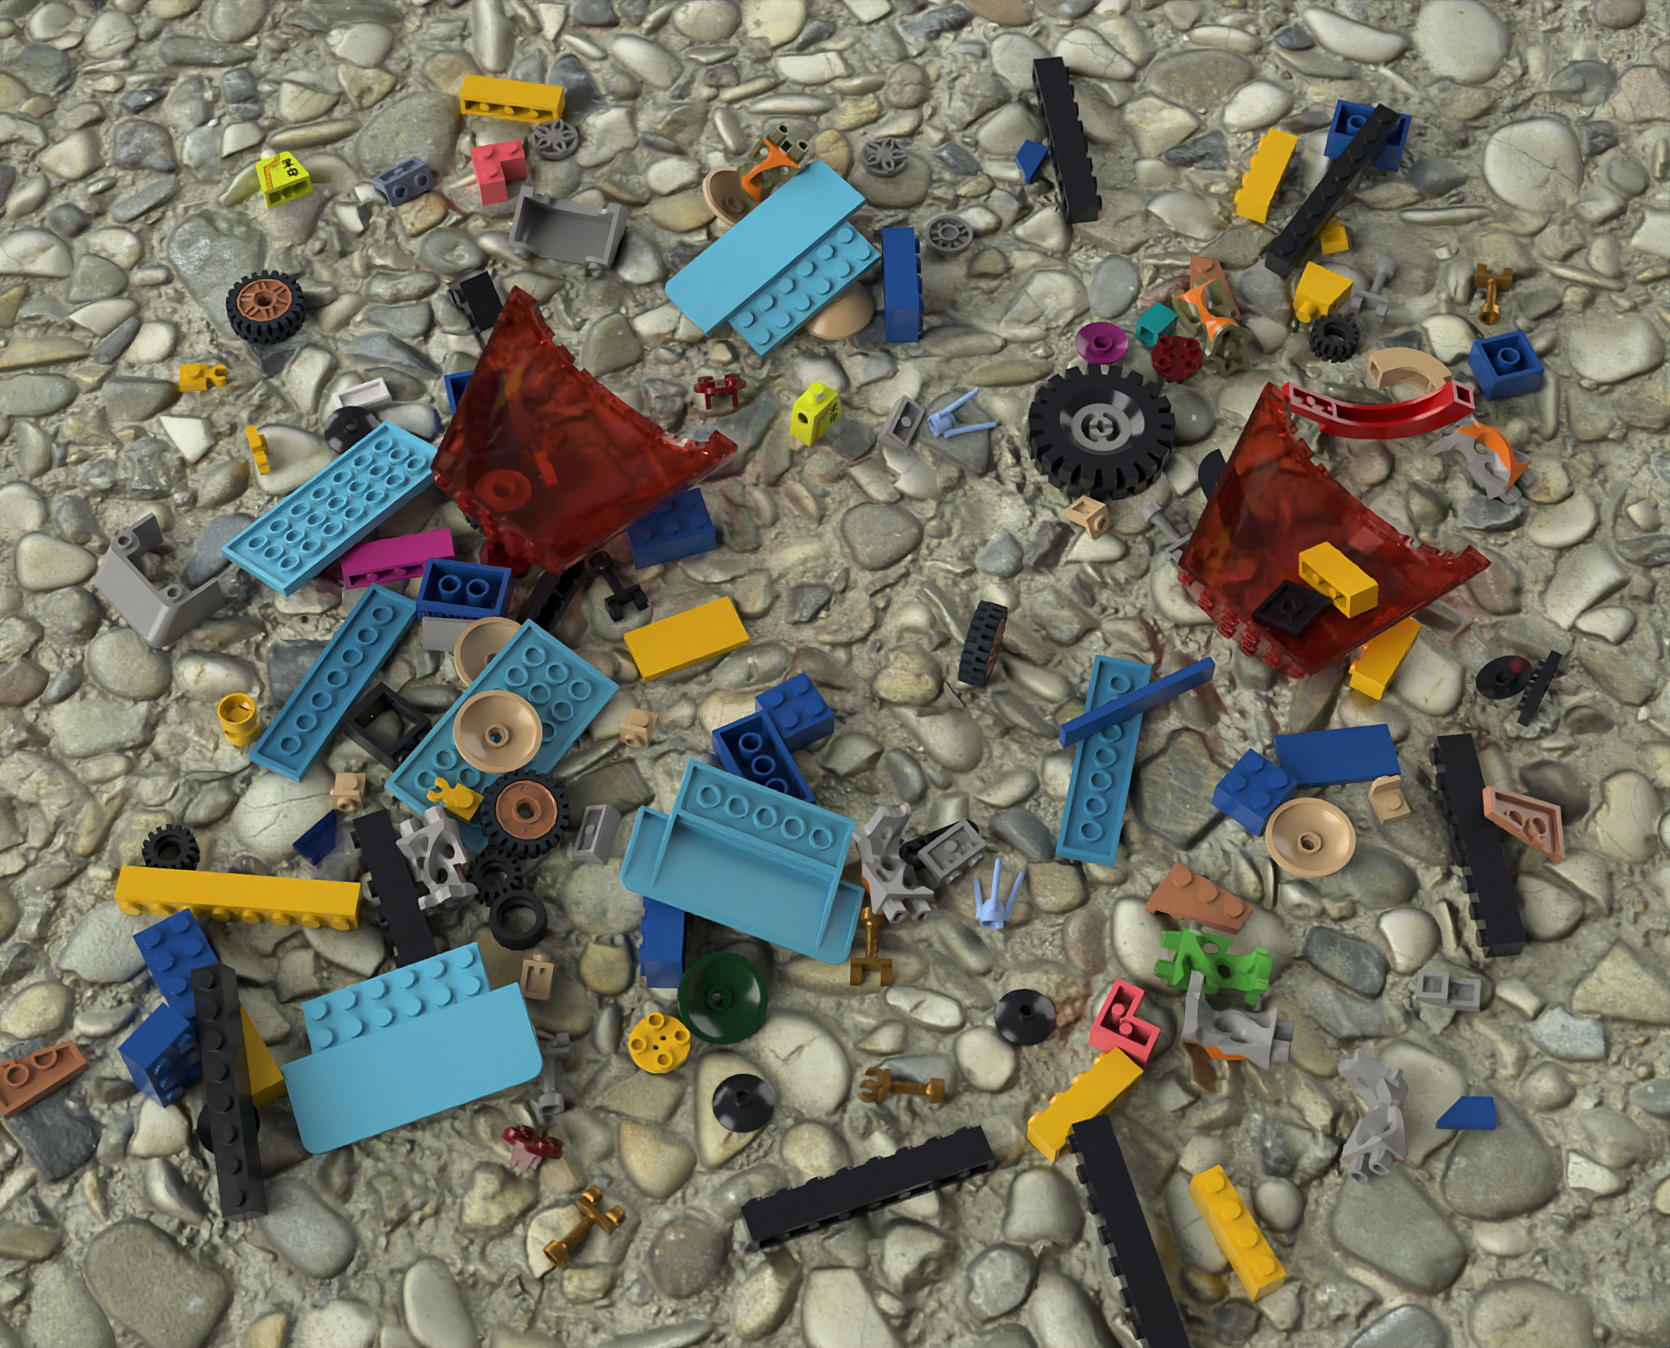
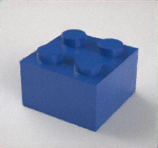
[1467,330,1544,402]
[755,672,834,754]
[1211,748,1298,837]

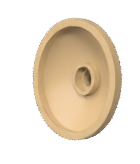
[703,166,762,227]
[802,281,874,340]
[454,617,522,687]
[453,690,543,774]
[1265,797,1356,879]

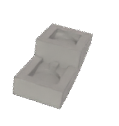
[1416,970,1482,1012]

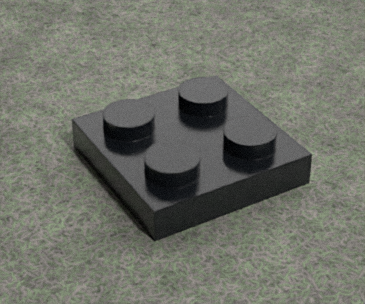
[1252,579,1333,642]
[1516,650,1562,727]

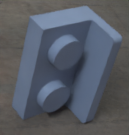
[372,156,436,207]

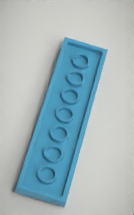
[249,582,418,783]
[1055,655,1152,867]

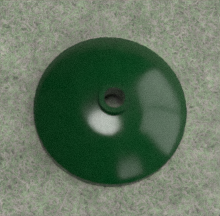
[677,952,768,1045]

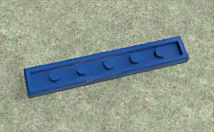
[1059,657,1216,748]

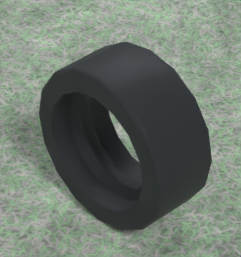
[489,890,548,951]

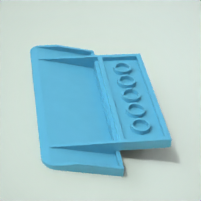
[665,161,882,360]
[619,758,865,965]
[281,942,543,1155]

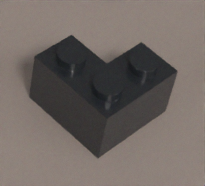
[447,271,508,332]

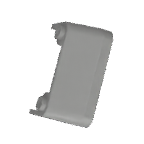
[95,512,226,648]

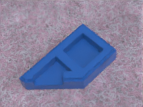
[1015,139,1049,184]
[1436,1096,1497,1130]

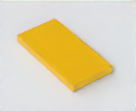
[623,596,750,683]

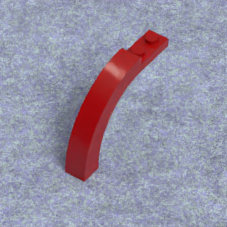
[1282,379,1475,440]

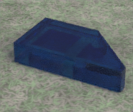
[292,809,338,867]

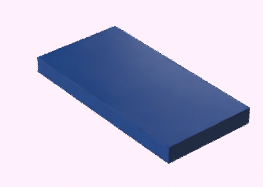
[1273,724,1401,790]

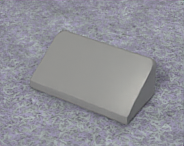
[876,395,926,451]
[422,617,477,652]
[571,804,621,865]

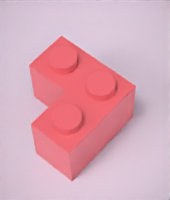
[470,139,528,206]
[1088,978,1161,1070]

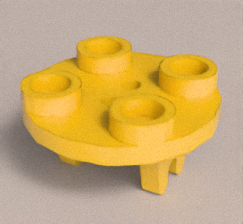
[628,1012,690,1073]

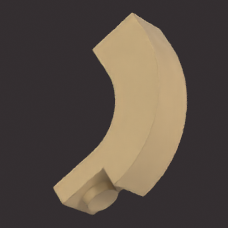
[1366,347,1452,394]

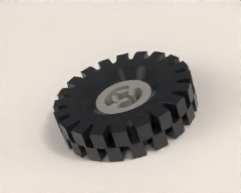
[1026,363,1176,501]

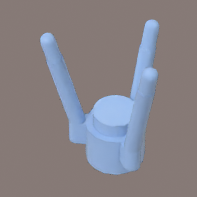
[927,388,997,439]
[973,858,1025,930]

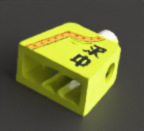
[255,149,313,209]
[789,381,842,447]

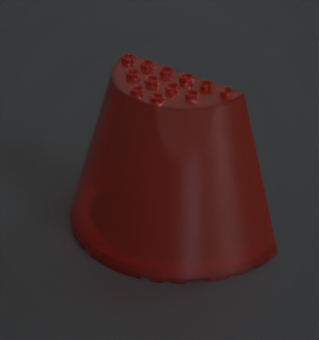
[430,285,738,574]
[1177,381,1492,681]

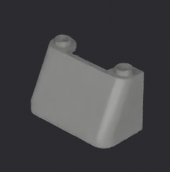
[508,186,628,273]

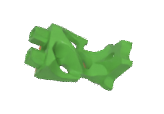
[1153,928,1274,1006]

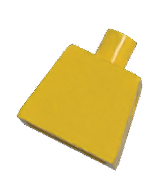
[1293,261,1353,323]

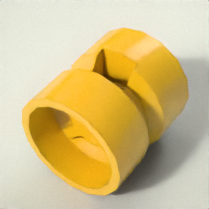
[217,693,262,746]

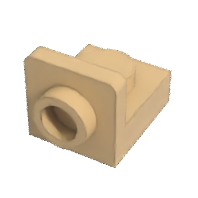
[1064,495,1112,540]
[619,707,659,748]
[330,773,367,812]
[1368,775,1411,826]
[520,954,558,1000]

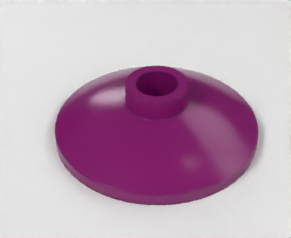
[1075,322,1128,365]

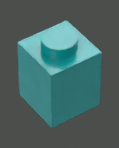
[1135,302,1178,348]

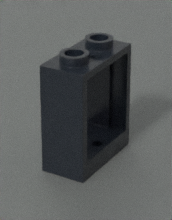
[340,681,433,772]

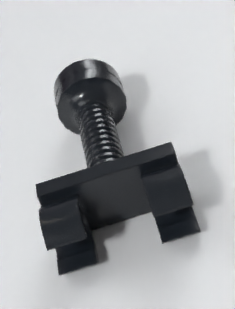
[588,551,649,623]

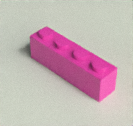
[340,528,456,590]

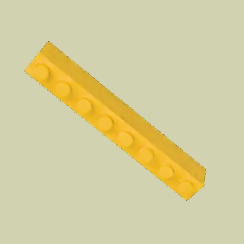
[114,865,365,931]

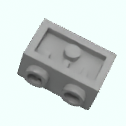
[917,818,987,888]

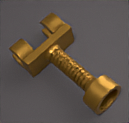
[1473,263,1513,325]
[850,907,892,987]
[859,1067,945,1104]
[542,1184,627,1268]

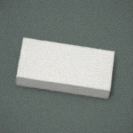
[332,377,392,410]

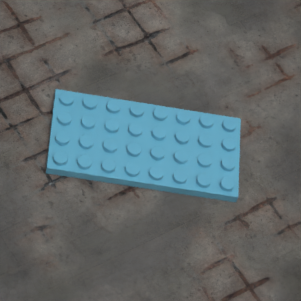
[220,420,456,597]
[384,618,620,857]

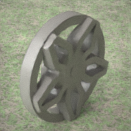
[531,119,579,159]
[860,137,908,178]
[925,215,973,257]

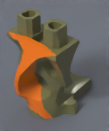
[737,122,810,202]
[1171,277,1255,378]

